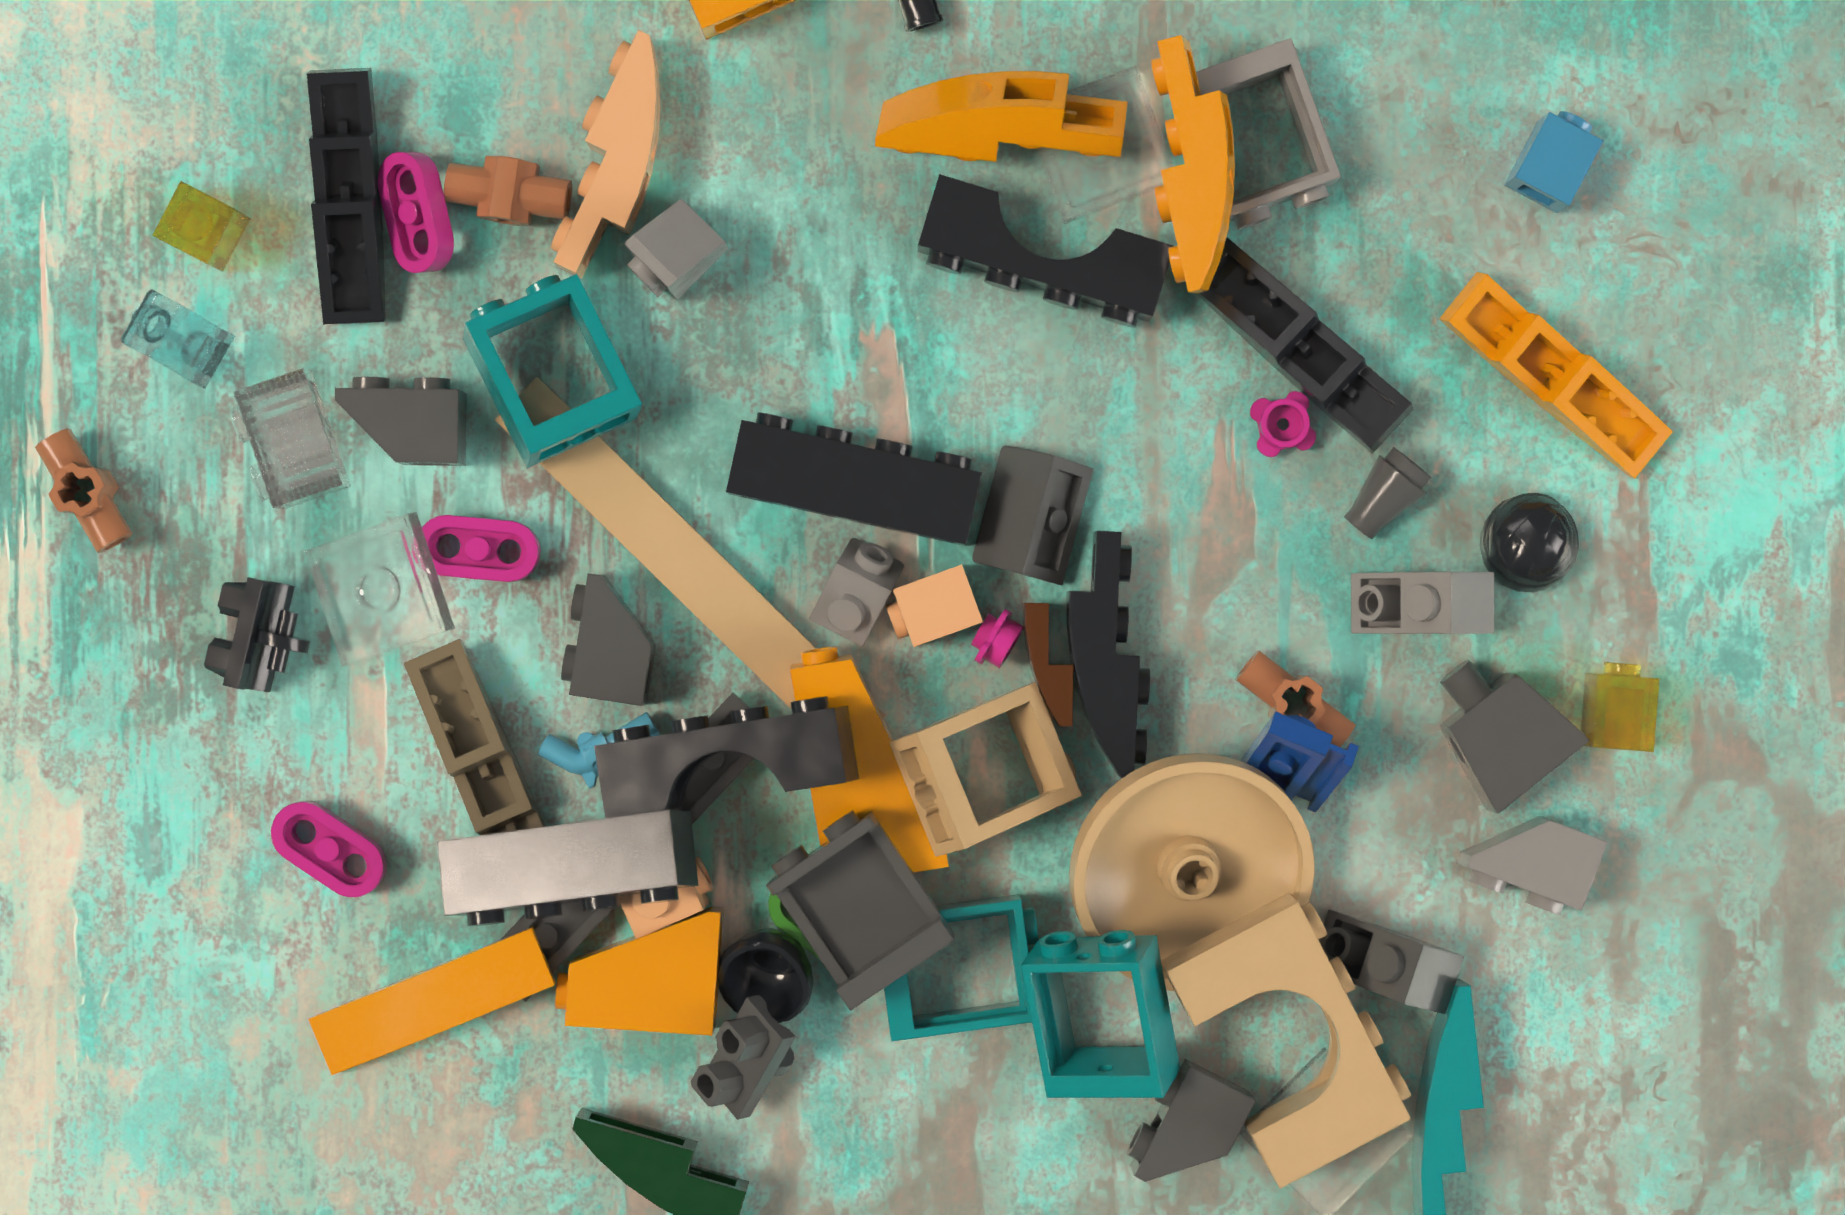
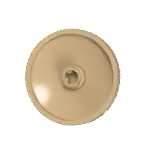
[1069,753,1315,991]

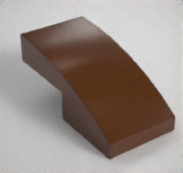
[1022,603,1073,726]

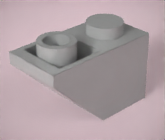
[624,199,728,300]
[1351,572,1494,634]
[1456,817,1608,915]

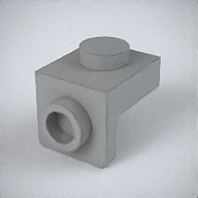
[809,538,904,647]

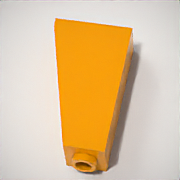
[790,646,949,873]

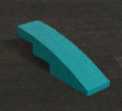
[1411,979,1484,1215]

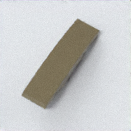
[404,639,546,835]

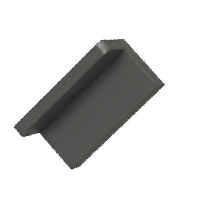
[972,445,1094,586]

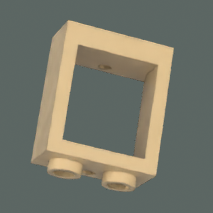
[889,682,1082,857]

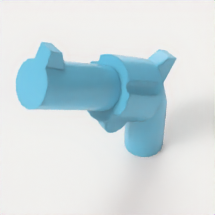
[538,712,661,789]

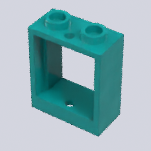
[463,274,642,468]
[884,894,1039,1042]
[1021,930,1181,1098]

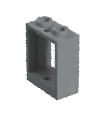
[1197,38,1341,230]

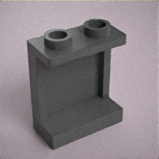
[766,810,955,1011]

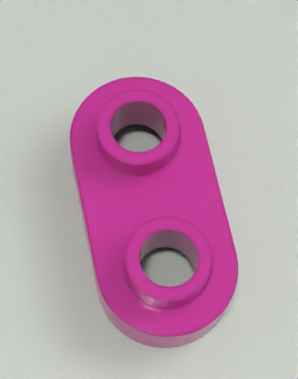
[377,152,454,273]
[416,515,541,582]
[271,801,387,897]

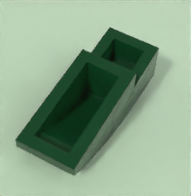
[572,1108,749,1215]

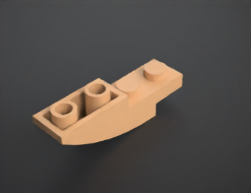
[551,30,661,279]

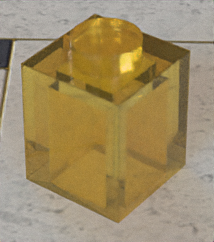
[152,181,251,272]
[1581,662,1659,752]

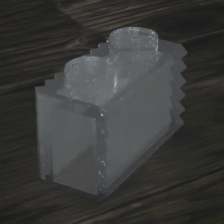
[230,368,351,510]

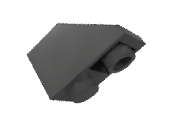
[335,377,467,466]
[561,573,656,706]
[1319,910,1464,1014]
[1127,1058,1256,1182]

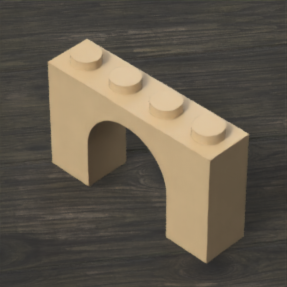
[1161,893,1411,1189]

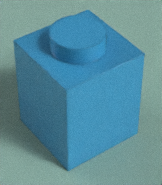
[1504,111,1604,213]

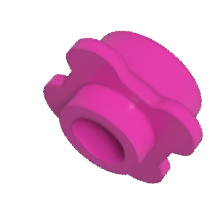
[1250,391,1316,457]
[971,609,1024,669]

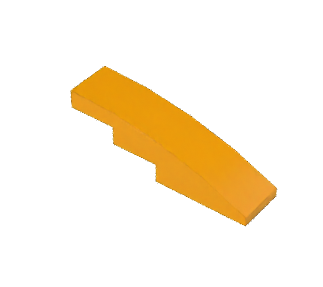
[1439,272,1673,478]
[308,926,556,1075]

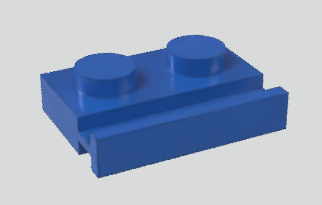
[1241,711,1359,813]

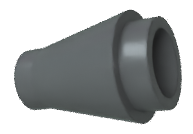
[1344,447,1432,539]

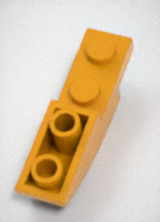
[1151,35,1235,293]
[875,71,1128,162]

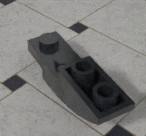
[1066,531,1150,778]

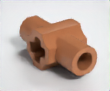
[444,156,572,226]
[35,428,133,553]
[1235,650,1356,747]

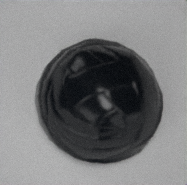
[1479,493,1579,593]
[718,928,814,1023]

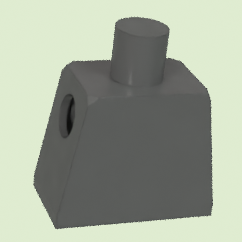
[1440,660,1589,814]

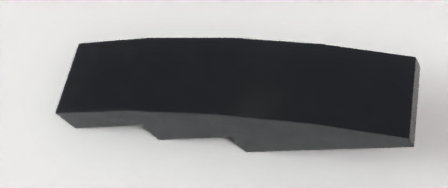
[307,68,386,325]
[1196,237,1413,454]

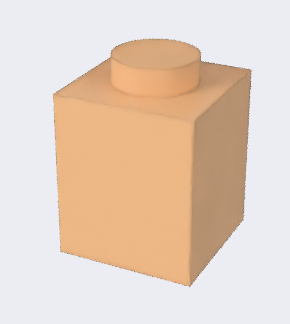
[885,564,983,647]

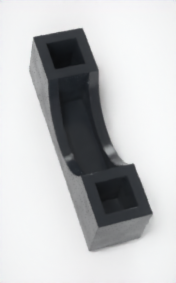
[918,174,1173,328]
[594,696,859,818]

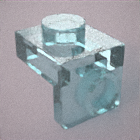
[121,289,235,389]

